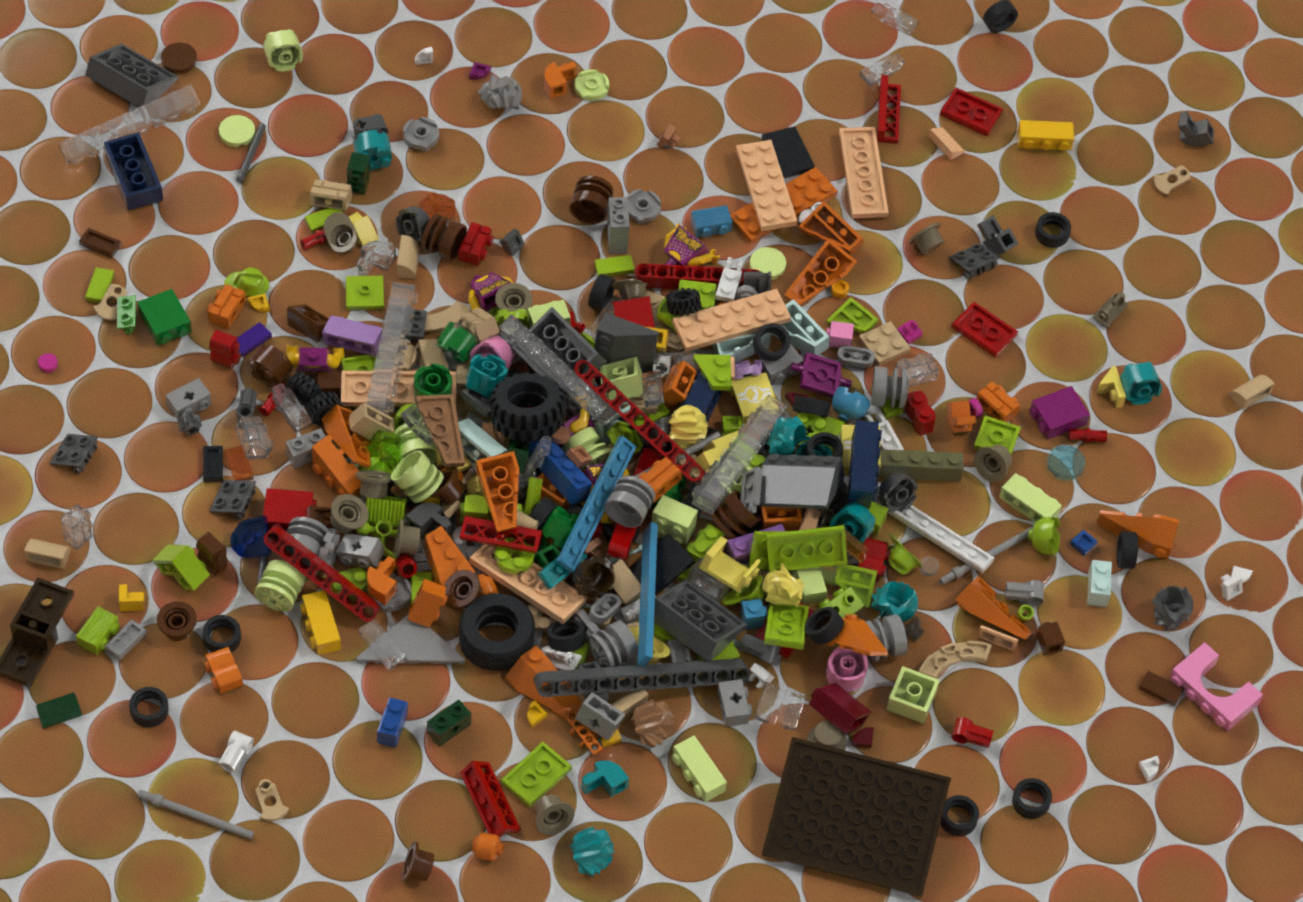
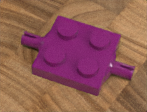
[790,352,852,398]

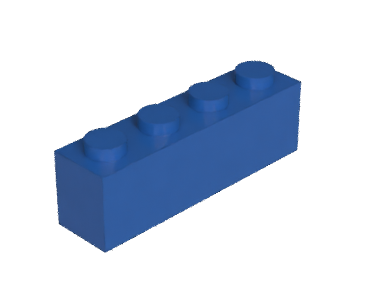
[528,435,593,505]

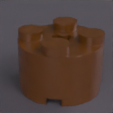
[248,344,293,389]

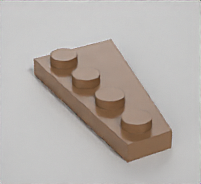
[414,394,465,467]

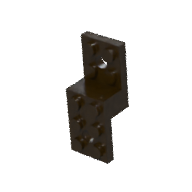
[0,577,74,687]

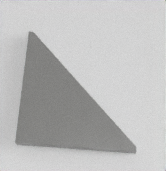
[356,614,465,665]

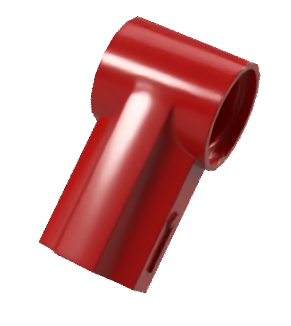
[951,717,994,748]

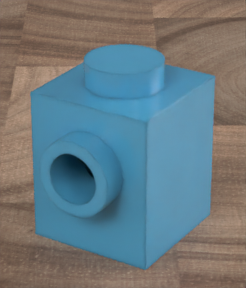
[740,599,768,630]

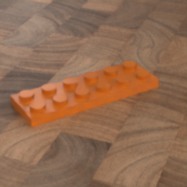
[730,167,838,244]

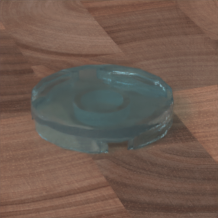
[1047,445,1086,480]

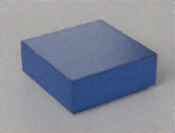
[1070,530,1098,556]

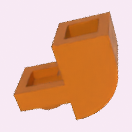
[544,61,577,99]
[947,401,976,433]
[367,556,397,606]

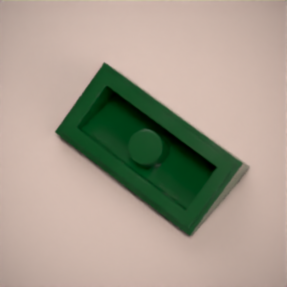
[36,692,82,729]

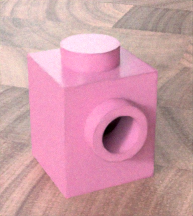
[826,321,854,348]

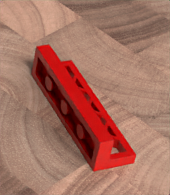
[877,75,901,144]
[460,516,542,554]
[460,761,521,837]

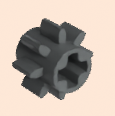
[177,411,202,435]

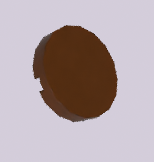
[161,42,197,74]

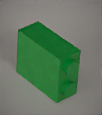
[137,289,192,346]

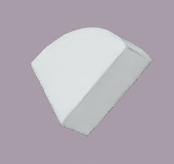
[415,47,433,65]
[1231,566,1253,583]
[1139,756,1159,782]

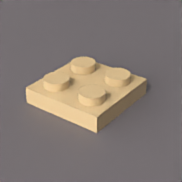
[859,321,911,366]

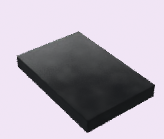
[761,126,815,178]
[629,534,695,596]

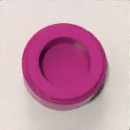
[38,353,58,373]
[968,398,983,418]

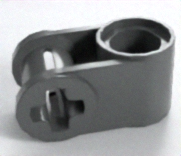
[352,114,388,141]

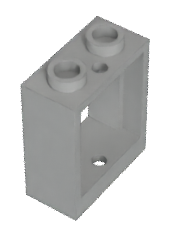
[607,197,629,254]

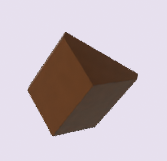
[287,304,329,343]

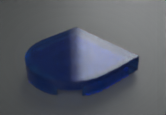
[230,516,271,559]

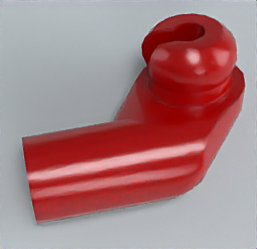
[569,311,585,334]

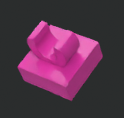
[897,320,923,345]

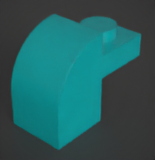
[581,761,629,797]

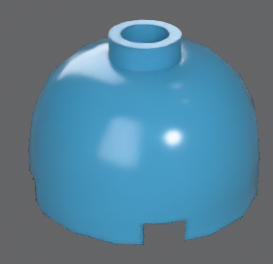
[832,387,871,422]

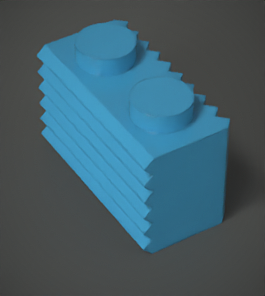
[690,205,732,238]

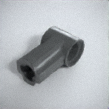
[236,388,257,429]
[739,633,781,665]

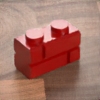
[458,222,494,266]

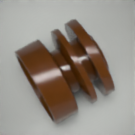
[569,175,614,224]
[421,213,467,261]
[710,490,762,539]

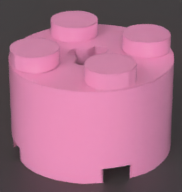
[470,335,515,369]
[826,647,868,692]

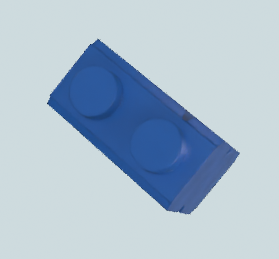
[377,698,408,747]

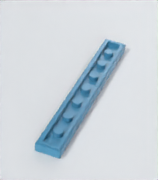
[556,436,636,573]
[638,522,658,667]

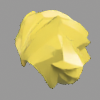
[668,405,708,449]
[762,563,804,608]

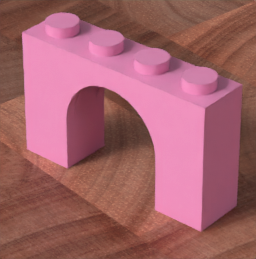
[1169,642,1263,732]

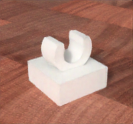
[1220,574,1243,601]
[749,663,775,688]

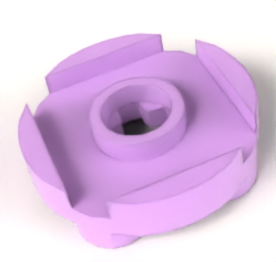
[734,360,763,379]

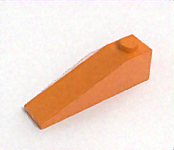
[784,238,857,305]
[322,404,371,468]
[475,451,519,533]
[1097,510,1179,559]
[955,576,1032,640]
[826,614,888,656]
[505,646,582,720]

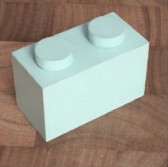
[1087,560,1112,607]

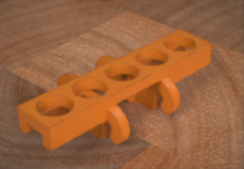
[564,709,603,757]

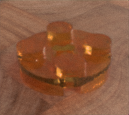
[419,192,456,223]

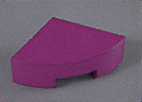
[469,62,491,80]

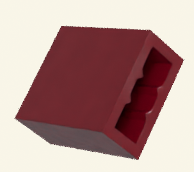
[809,683,872,734]

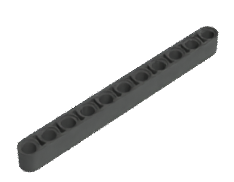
[533,658,751,697]

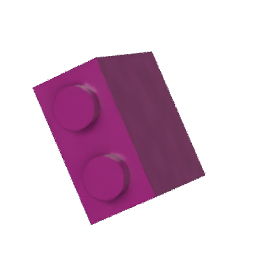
[1029,386,1090,440]

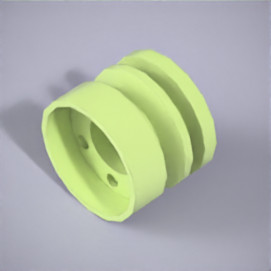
[394,420,436,465]
[562,427,611,470]
[391,450,444,503]
[254,560,306,612]

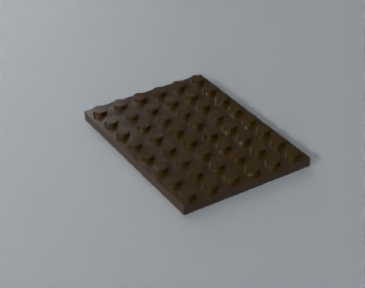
[762,737,951,897]

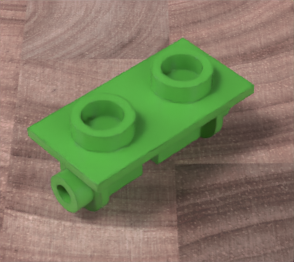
[117,295,136,334]

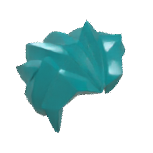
[766,416,811,455]
[871,581,918,623]
[570,827,615,876]

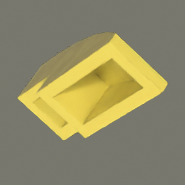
[694,431,740,472]

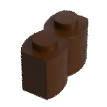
[196,532,228,575]

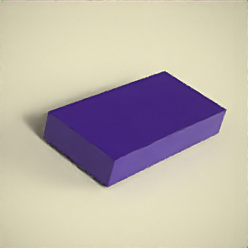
[237,322,272,357]

